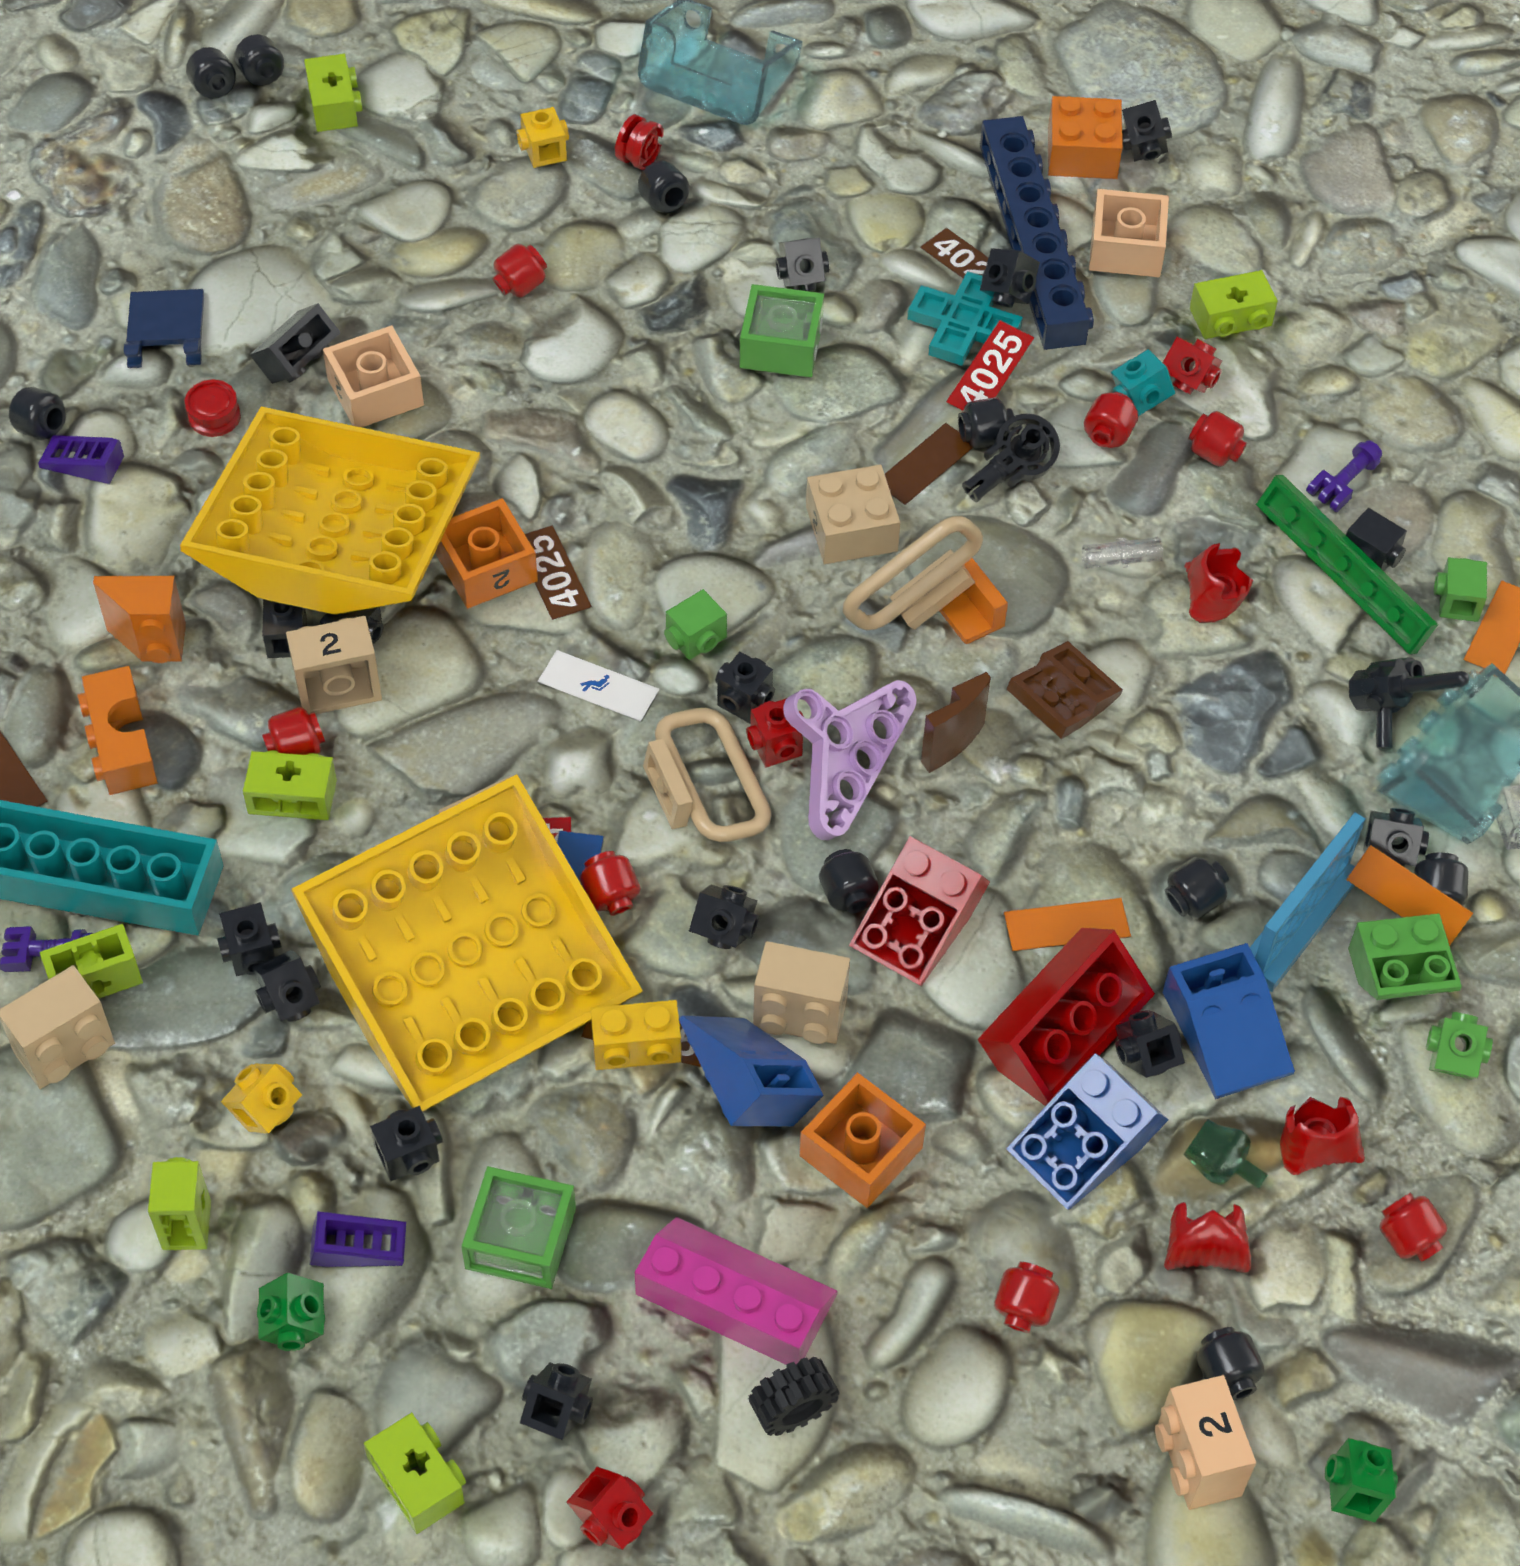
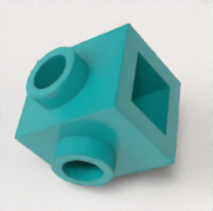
[1111,349,1176,416]

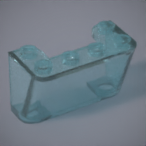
[638,0,803,125]
[1376,663,1520,845]

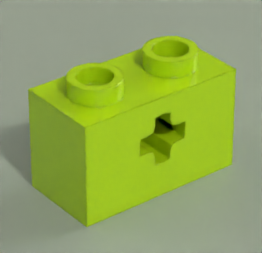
[304,53,363,132]
[1189,270,1278,339]
[243,750,337,821]
[39,923,143,999]
[148,1157,211,1250]
[363,1412,466,1535]

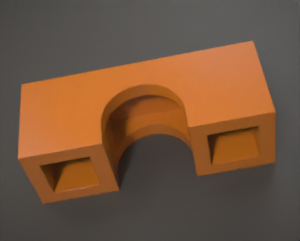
[77,666,158,795]

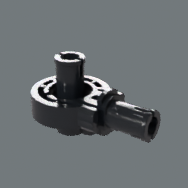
[962,413,1060,503]

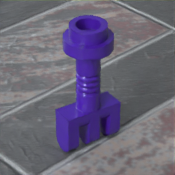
[1306,440,1382,512]
[0,926,93,972]

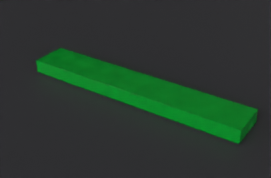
[1256,475,1439,655]

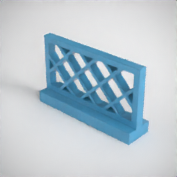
[1250,812,1366,992]

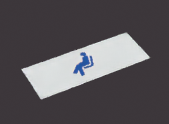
[537,650,659,721]

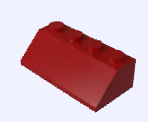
[977,928,1155,1106]

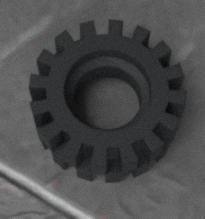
[748,1357,840,1436]

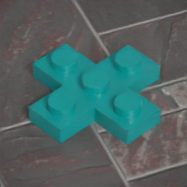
[907,271,1023,366]

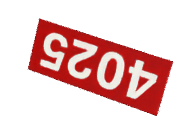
[946,320,1035,411]

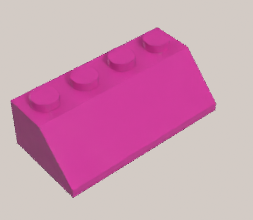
[635,1217,837,1365]

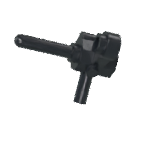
[1349,657,1470,749]

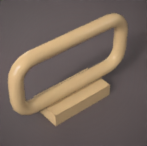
[843,516,983,631]
[643,707,771,842]

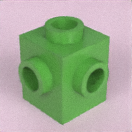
[1426,1012,1493,1080]

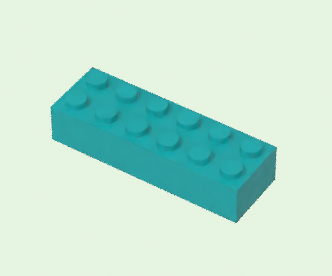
[0,800,224,936]

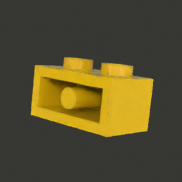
[590,1000,681,1070]

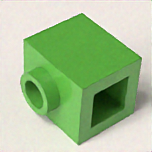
[1434,557,1487,622]
[664,589,727,660]

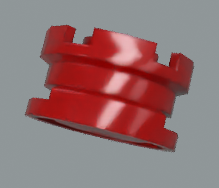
[615,114,664,170]
[184,379,241,437]

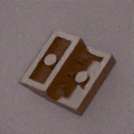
[1006,641,1123,739]
[921,672,991,773]

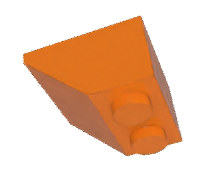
[93,576,186,663]

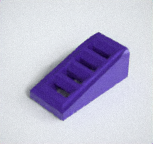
[38,435,124,484]
[309,1211,406,1267]

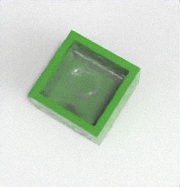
[740,284,824,377]
[461,1166,576,1289]

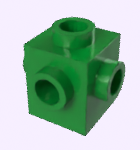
[257,1272,325,1351]
[1325,1438,1398,1523]

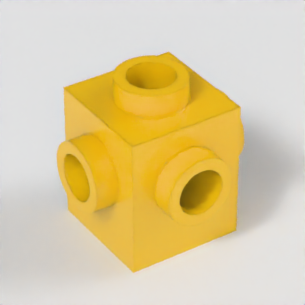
[516,107,569,168]
[221,1063,302,1134]

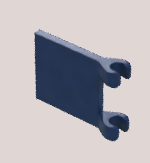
[124,289,204,368]

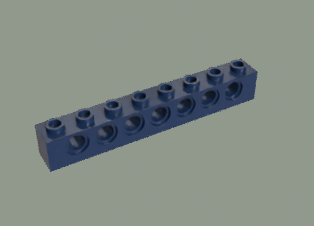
[980,116,1094,350]

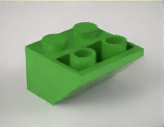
[1348,914,1462,1000]

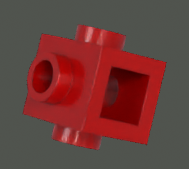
[1162,336,1223,395]
[746,698,804,768]
[566,1467,653,1550]

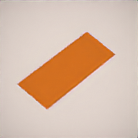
[1463,580,1520,676]
[1346,845,1473,946]
[1004,898,1131,951]

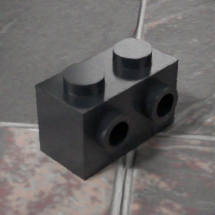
[250,303,341,384]

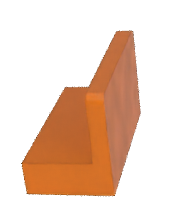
[939,558,1008,644]

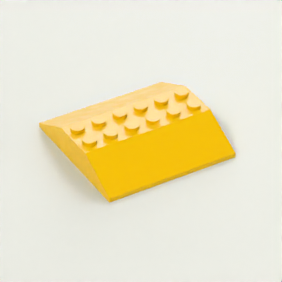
[180,406,480,614]
[291,774,643,1112]

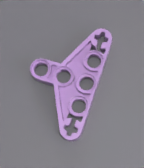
[783,680,916,841]

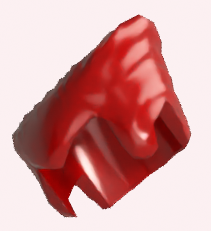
[1184,543,1253,623]
[1280,1097,1365,1175]
[1164,1202,1251,1273]

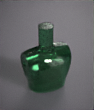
[1183,1119,1268,1189]

